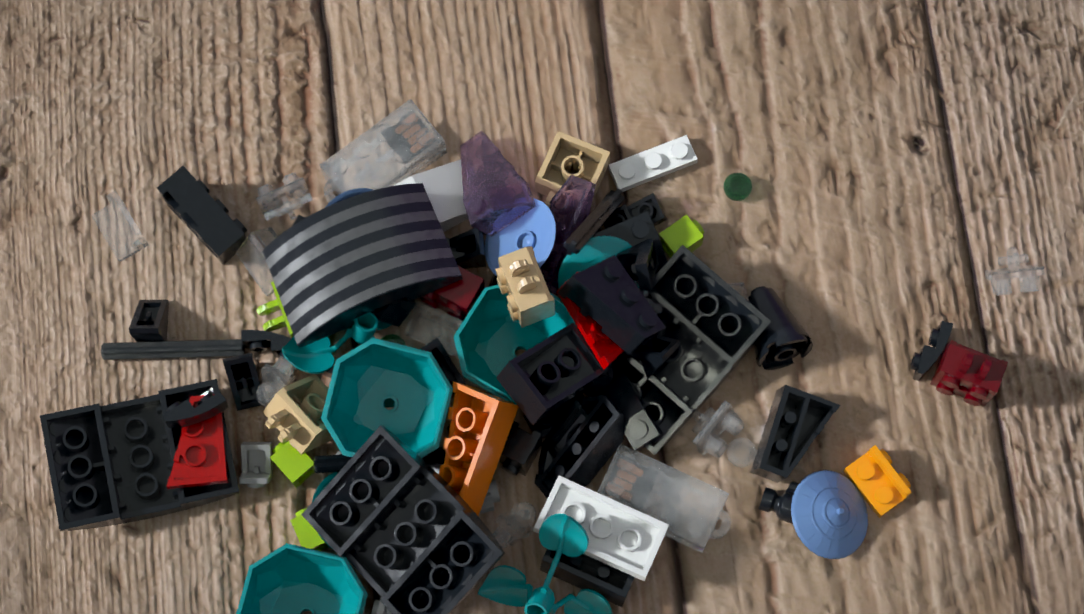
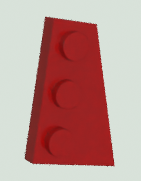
[556,271,624,370]
[166,394,228,489]

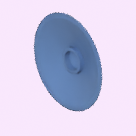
[485,198,556,276]
[791,470,868,559]

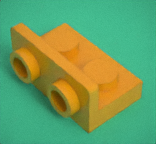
[843,445,912,518]

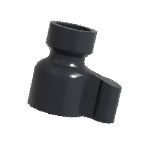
[759,481,799,524]

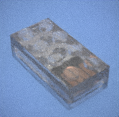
[320,99,447,202]
[597,444,731,553]

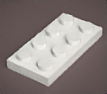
[533,476,669,581]

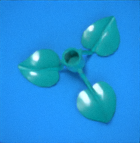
[282,312,395,407]
[478,514,613,614]

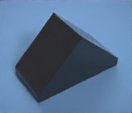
[449,227,486,269]
[129,300,169,342]
[223,353,266,411]

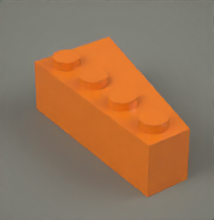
[439,381,519,516]

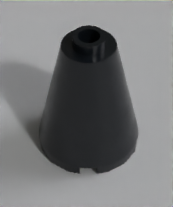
[747,286,813,370]

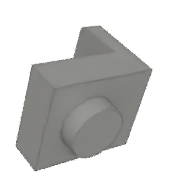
[239,442,273,488]

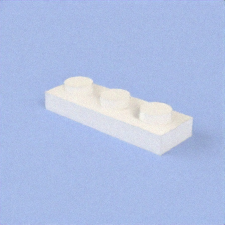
[608,135,698,192]

